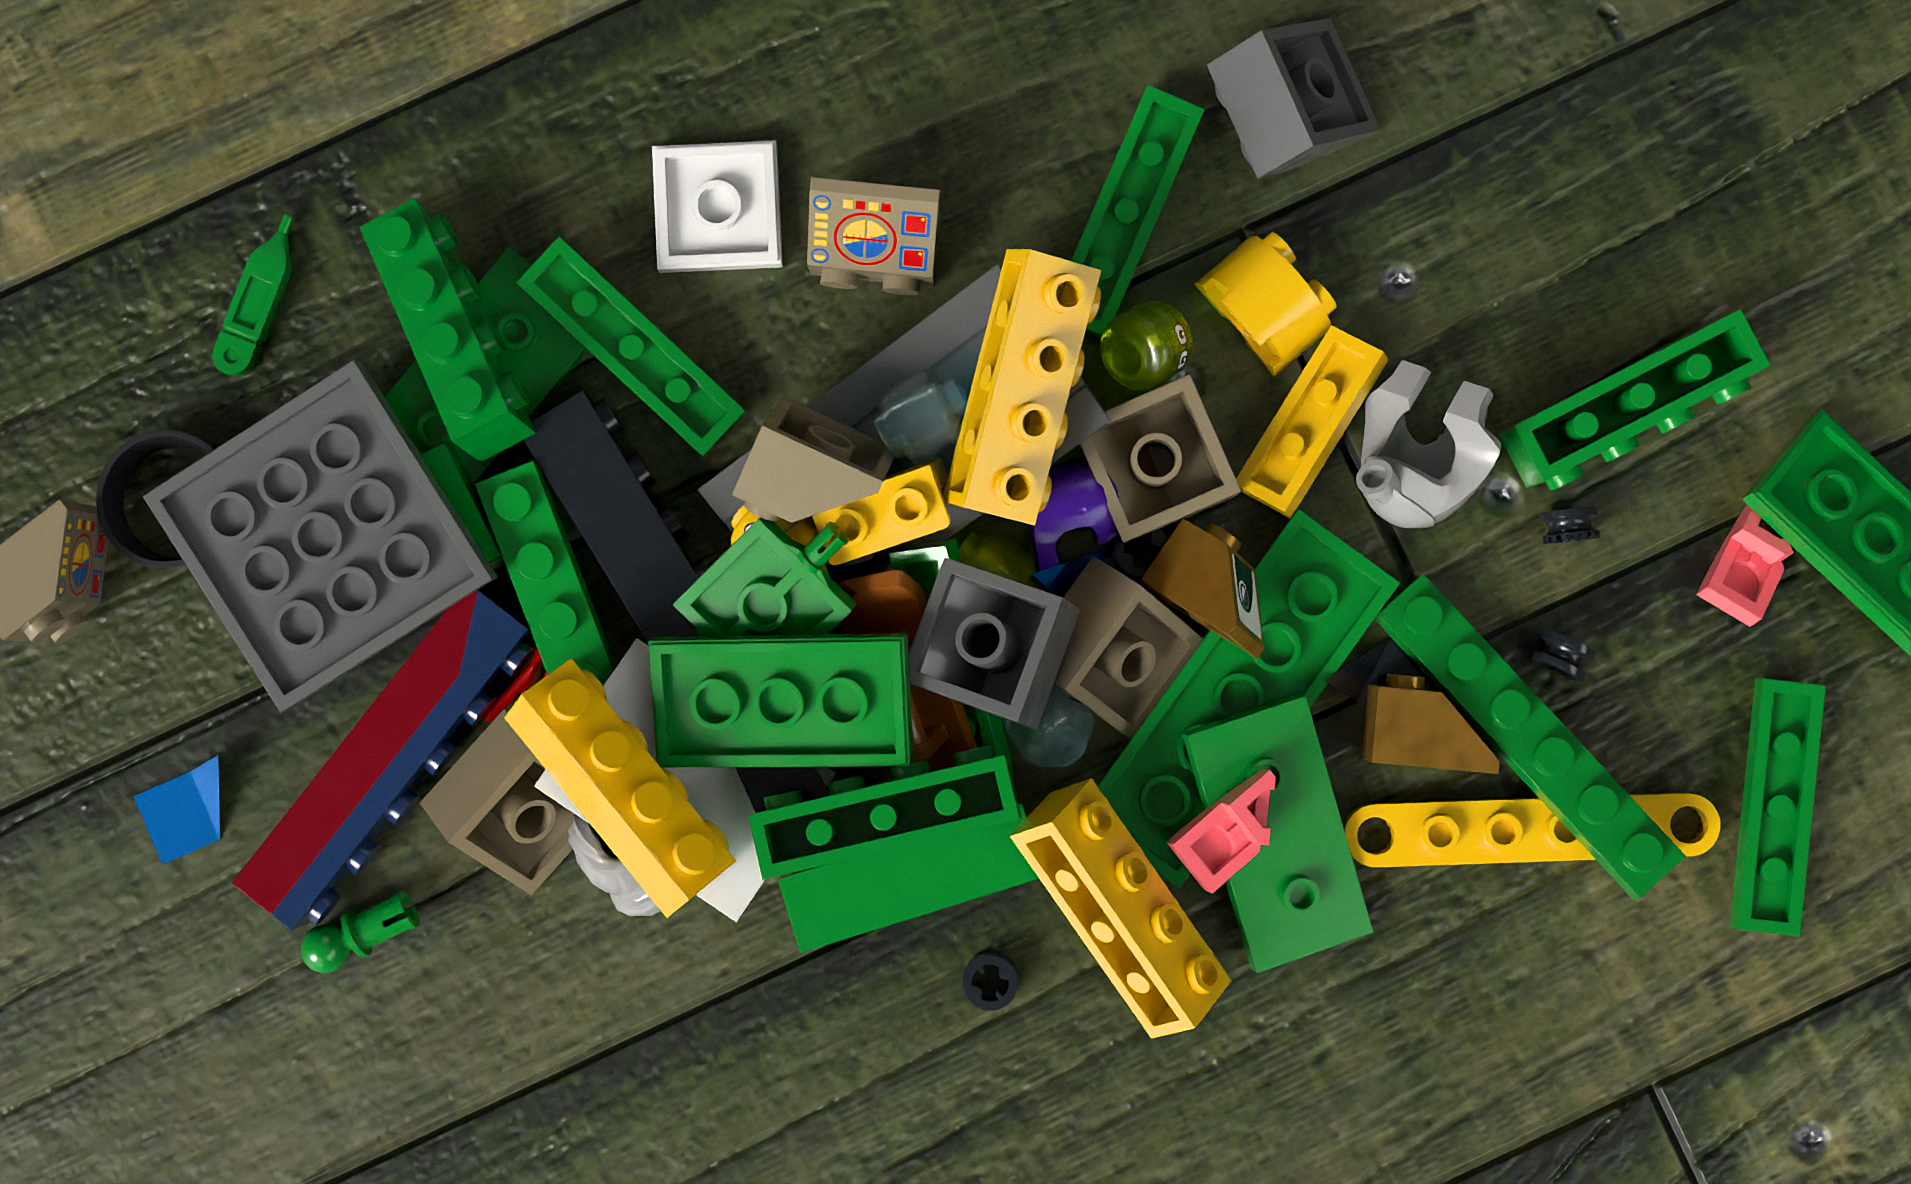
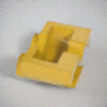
[1195,232,1337,377]

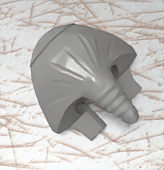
[1356,360,1501,528]

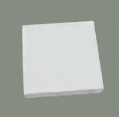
[652,140,783,273]

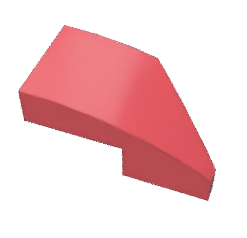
[1696,504,1793,627]
[1166,769,1276,893]

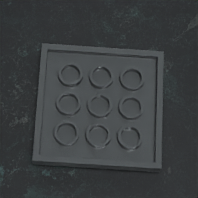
[143,360,498,713]

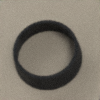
[96,430,214,568]

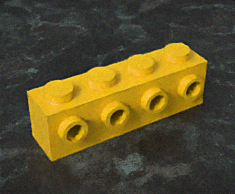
[943,249,1101,525]
[504,658,736,918]
[1010,778,1232,1038]

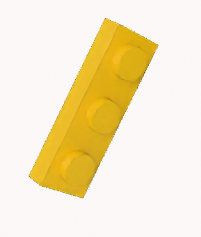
[1236,325,1389,519]

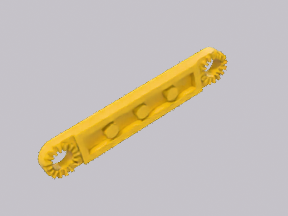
[1342,793,1721,867]

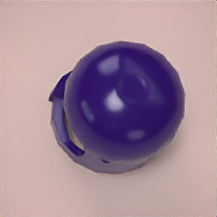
[1028,457,1119,571]

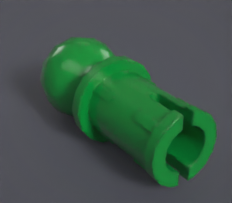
[301,890,420,974]

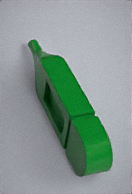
[212,215,294,378]

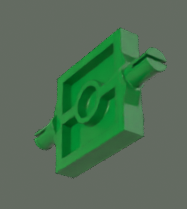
[673,518,857,636]

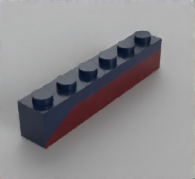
[231,587,536,930]

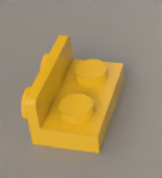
[812,457,951,566]

